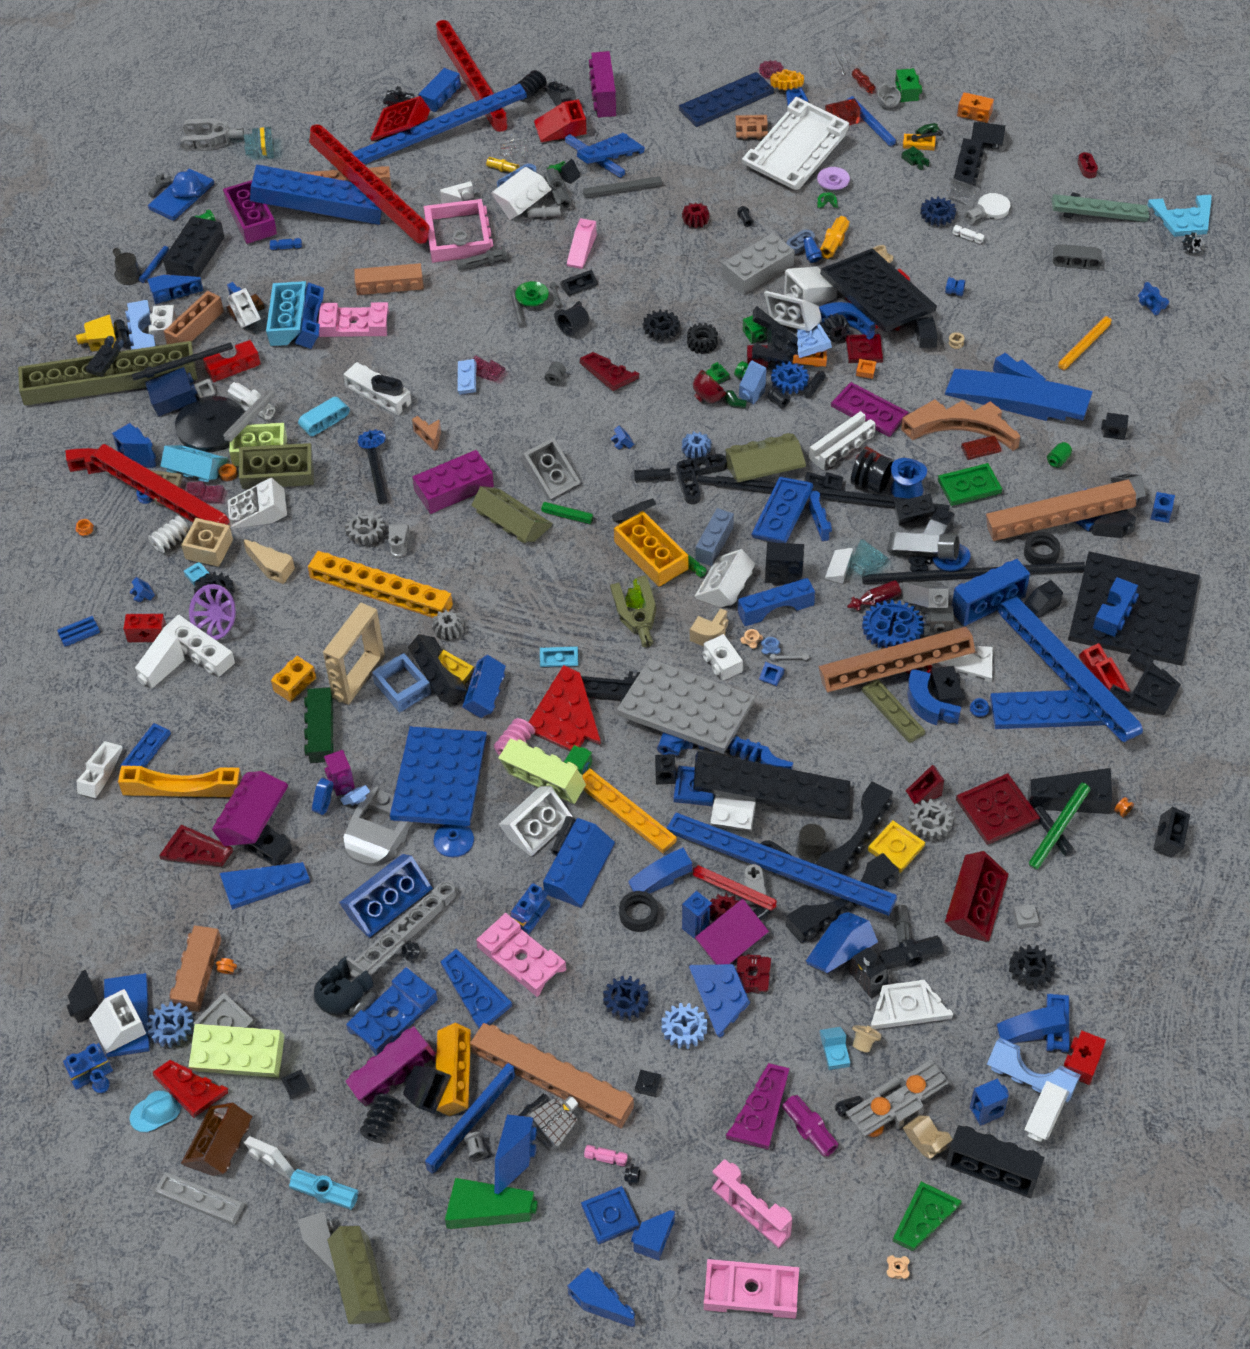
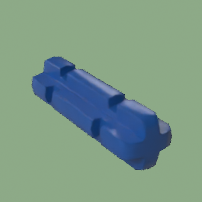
[270,238,302,250]

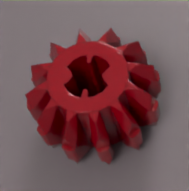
[682,202,710,229]
[709,892,740,921]

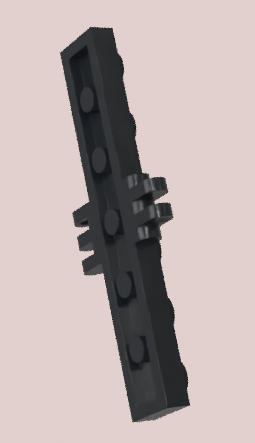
[581,671,640,703]

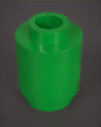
[1047,442,1072,468]

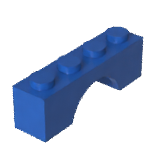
[295,282,324,349]
[738,578,815,626]

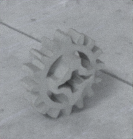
[345,510,385,545]
[909,799,953,841]

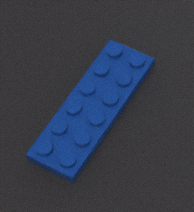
[990,690,1105,729]

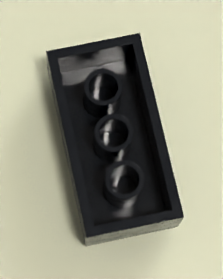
[163,216,225,277]
[945,1125,1045,1199]

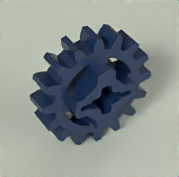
[920,196,956,226]
[603,976,649,1021]

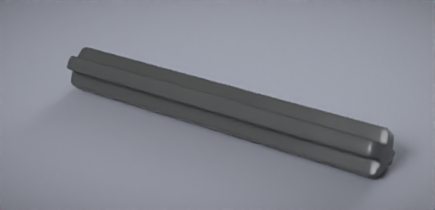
[583,176,662,198]

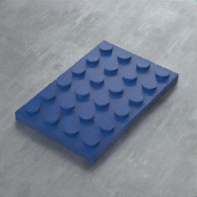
[390,726,487,826]

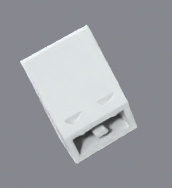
[227,477,287,529]

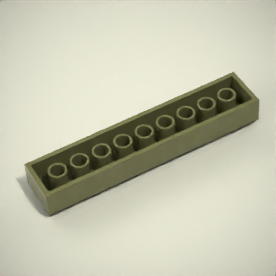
[18,341,197,406]

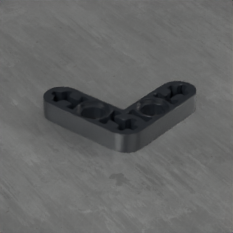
[676,454,727,505]

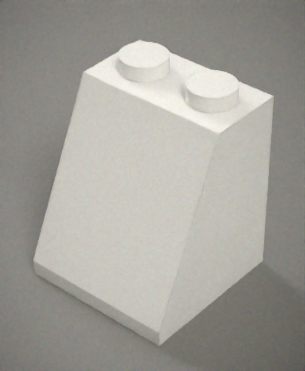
[784,267,837,306]

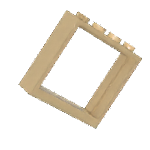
[323,602,385,705]

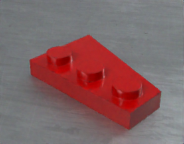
[153,1060,228,1118]

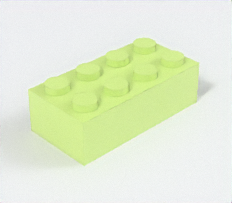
[498,738,586,804]
[189,1024,285,1078]

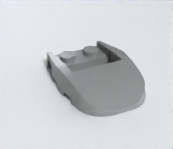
[344,787,413,866]

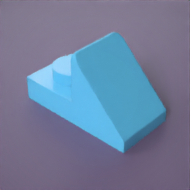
[819,1027,850,1070]

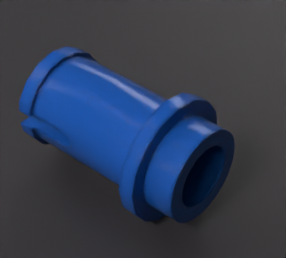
[90,1069,110,1093]

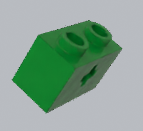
[895,68,922,102]

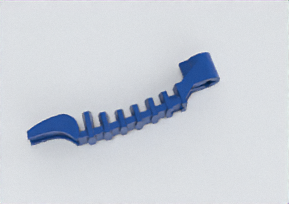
[657,732,793,769]

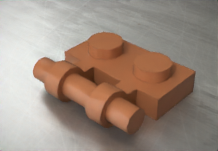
[735,115,768,140]

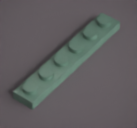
[1051,194,1149,222]

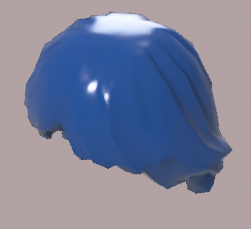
[170,171,202,198]

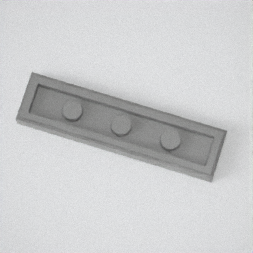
[154,1172,245,1225]

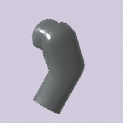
[348,991,376,1016]

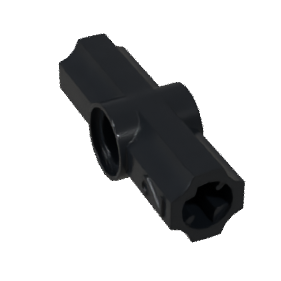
[878,935,944,970]

